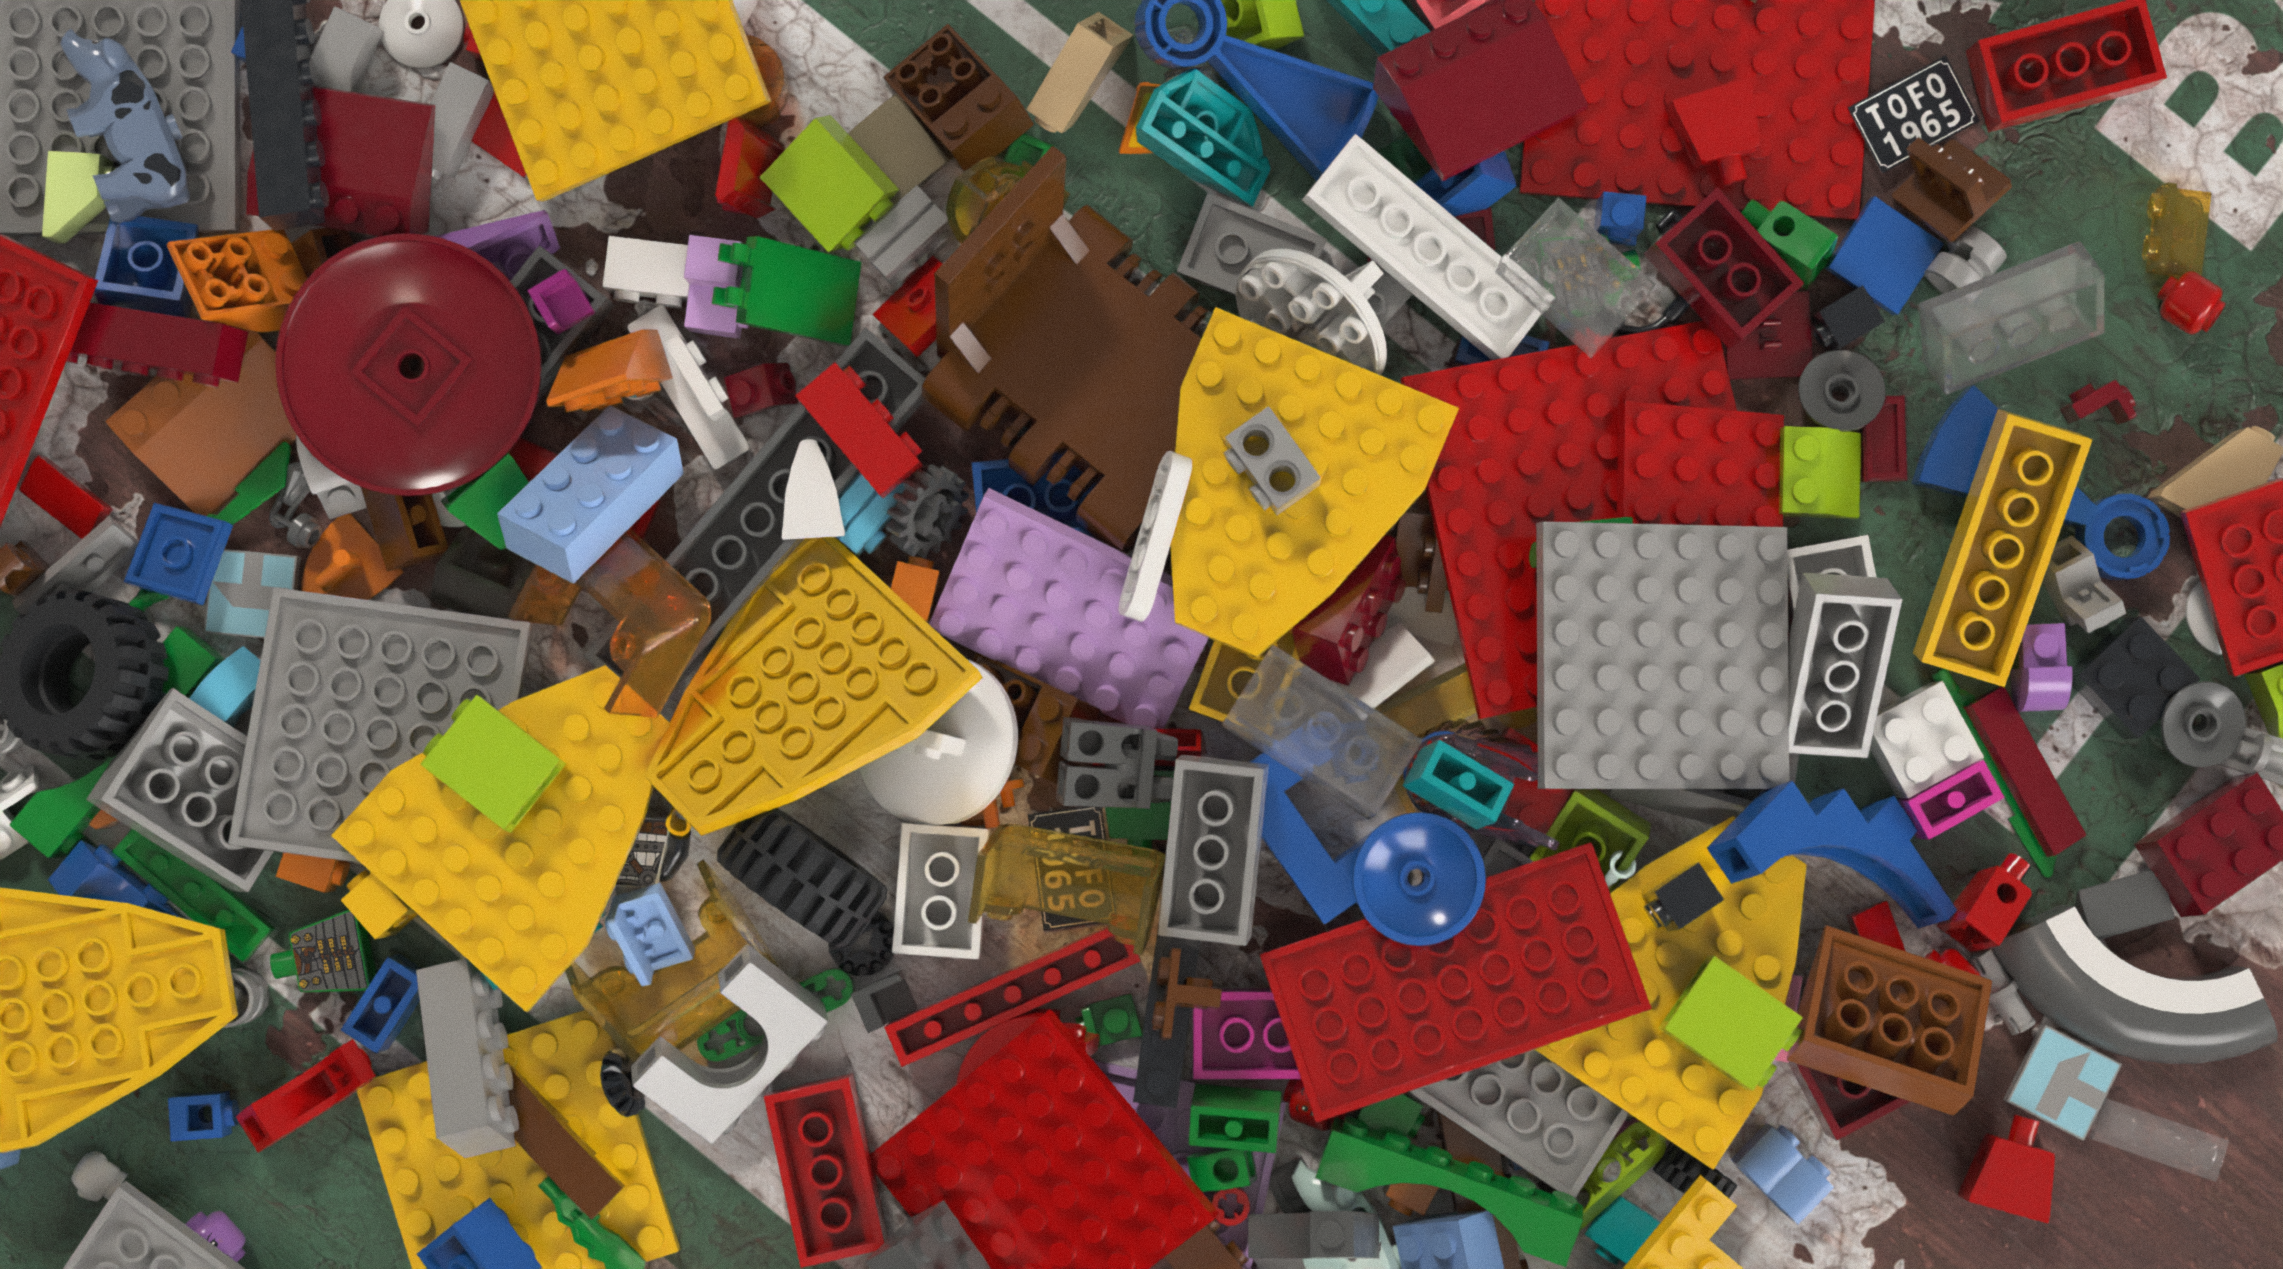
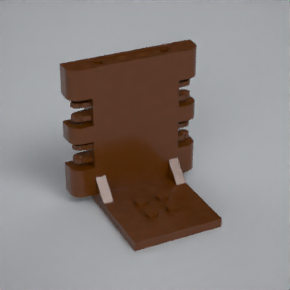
[922,146,1208,553]

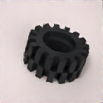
[1652,1142,1737,1198]

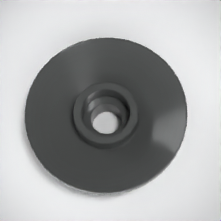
[1798,350,1885,432]
[2161,681,2245,767]

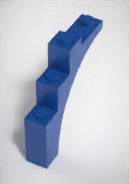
[1707,781,1957,929]

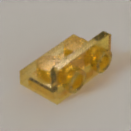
[2142,182,2212,277]

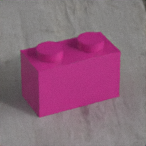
[1898,760,2005,840]

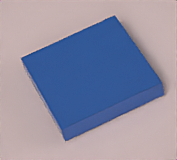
[1824,196,1944,316]
[124,503,233,606]

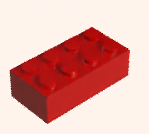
[1965,0,2167,133]
[764,1073,889,1268]

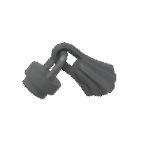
[269,462,322,548]

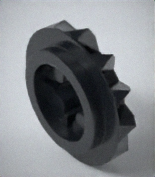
[828,911,894,976]
[600,1047,646,1117]

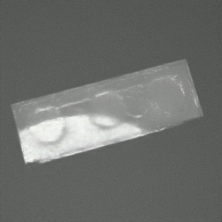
[2089,1098,2230,1182]

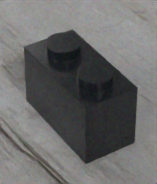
[1643,862,1724,931]

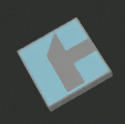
[203,549,301,639]
[2003,1023,2122,1141]

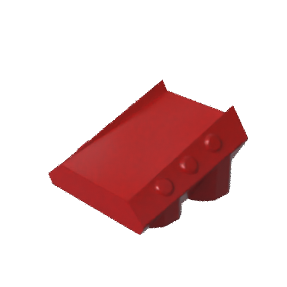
[715,117,785,219]

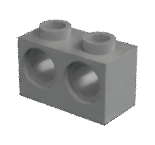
[1223,406,1321,515]

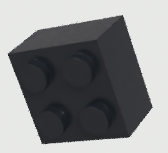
[2072,616,2200,739]

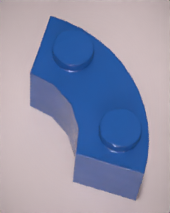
[48,840,178,917]

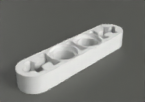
[1118,451,1192,622]

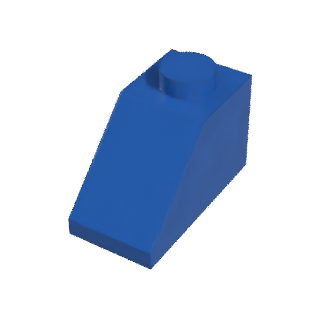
[1414,151,1517,217]

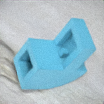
[189,646,261,728]

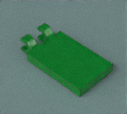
[712,236,862,346]

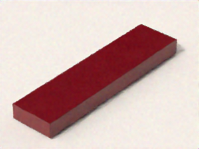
[1964,686,2086,857]

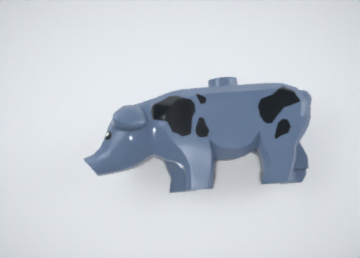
[60,29,190,223]

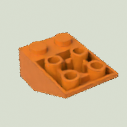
[166,229,308,333]
[546,329,673,412]

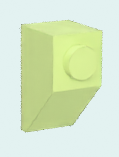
[42,151,116,244]

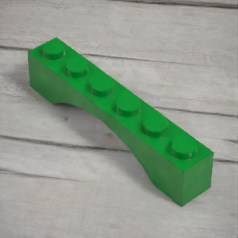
[9,626,226,858]
[1315,1117,1583,1267]

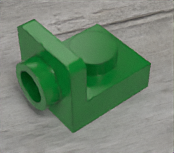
[1075,993,1142,1048]

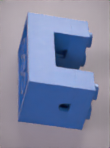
[1248,721,1372,925]

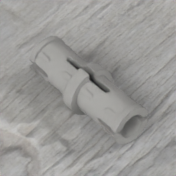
[1967,948,2036,1036]

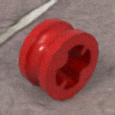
[1211,1187,1250,1226]

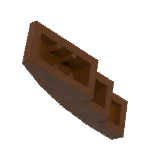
[505,1062,625,1220]

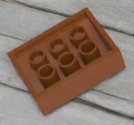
[105,326,296,516]
[1787,925,1993,1116]

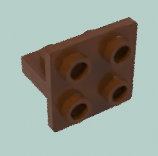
[1892,137,2012,242]
[1395,509,1449,613]
[1152,948,1222,1040]

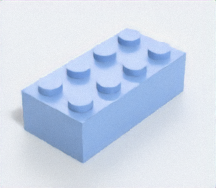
[497,405,684,584]

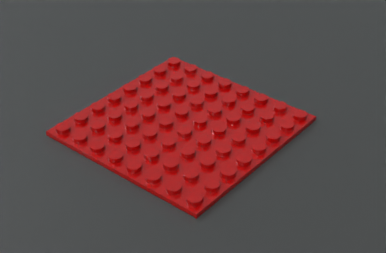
[1519,0,1875,221]
[1400,321,1790,720]

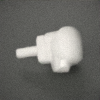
[71,1151,128,1202]

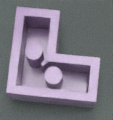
[684,235,749,339]

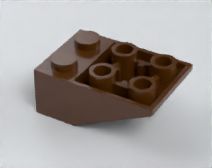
[883,24,1034,178]
[973,652,1100,784]

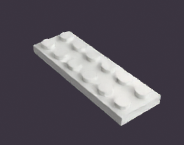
[1302,134,1552,360]

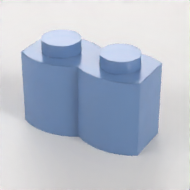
[1731,1123,1834,1225]

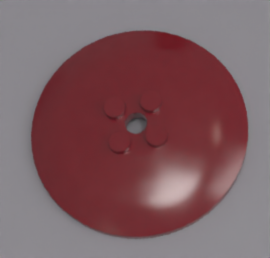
[275,234,542,496]

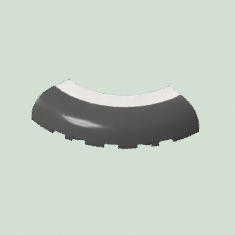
[1992,904,2278,1064]

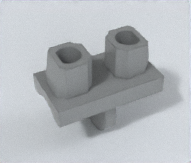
[2217,727,2283,785]

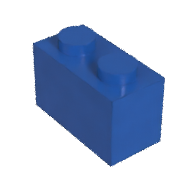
[341,954,423,1054]

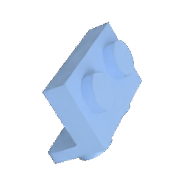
[605,882,696,987]

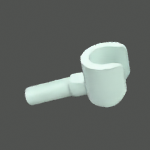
[1605,850,1636,889]

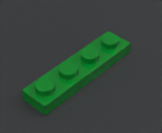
[112,829,275,962]

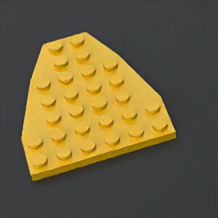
[1170,307,1459,658]
[644,537,983,836]
[331,665,670,1012]
[1534,816,1807,1170]
[0,887,238,1153]

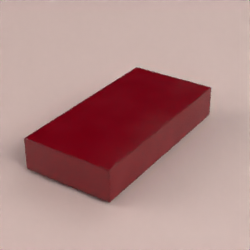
[1860,395,1907,483]

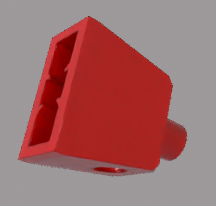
[1665,77,1760,187]
[1937,853,2032,952]
[1958,1114,2055,1224]

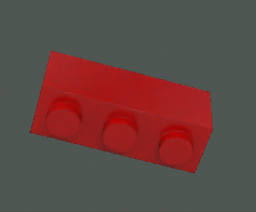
[795,362,923,499]

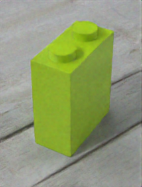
[760,115,899,253]
[420,695,566,833]
[1658,956,1803,1091]

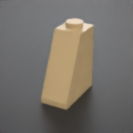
[1026,12,1134,133]
[2147,426,2283,518]

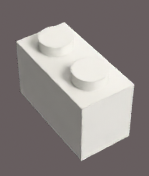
[603,236,690,308]

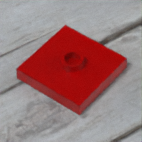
[872,256,943,357]

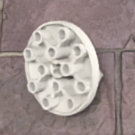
[1236,249,1387,375]
[859,659,1018,826]

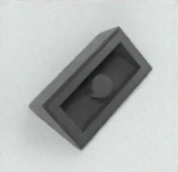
[2075,870,2175,940]

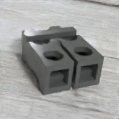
[1056,717,1178,809]

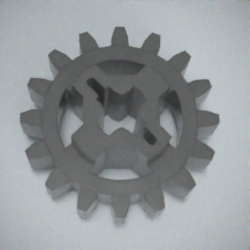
[886,464,969,558]

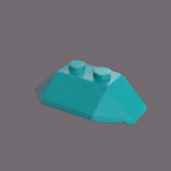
[1136,68,1271,207]

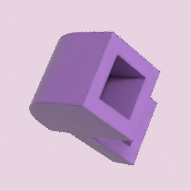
[2010,623,2072,712]

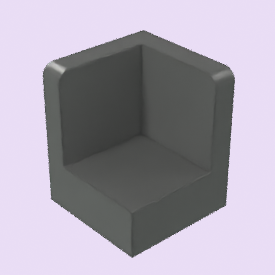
[851,970,917,1033]

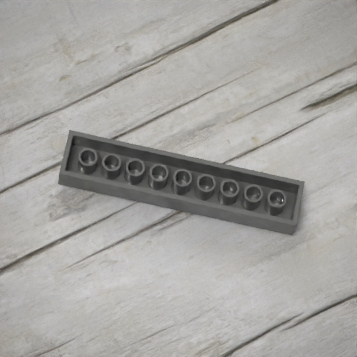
[584,327,926,712]

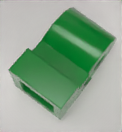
[1187,1148,1258,1192]

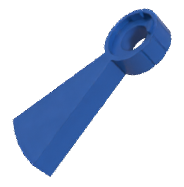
[1135,0,1379,181]
[1911,385,2170,580]

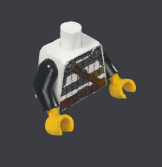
[615,806,692,896]

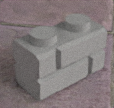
[854,185,953,285]

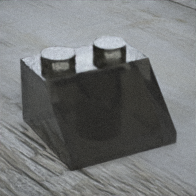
[430,525,543,620]

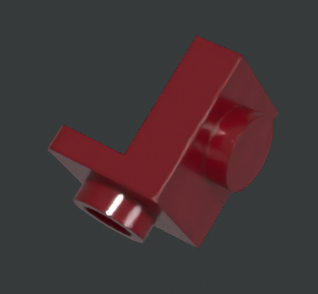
[724,363,798,419]
[2060,379,2137,424]

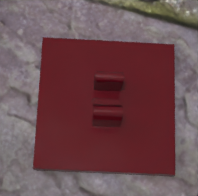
[1725,291,1812,380]

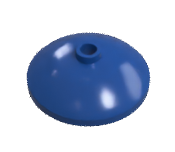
[1353,812,1486,946]

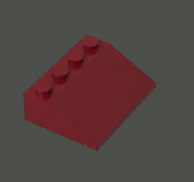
[1373,0,1588,181]
[246,86,436,236]

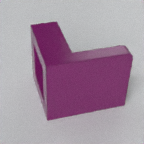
[527,269,596,335]

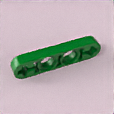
[697,968,855,1062]

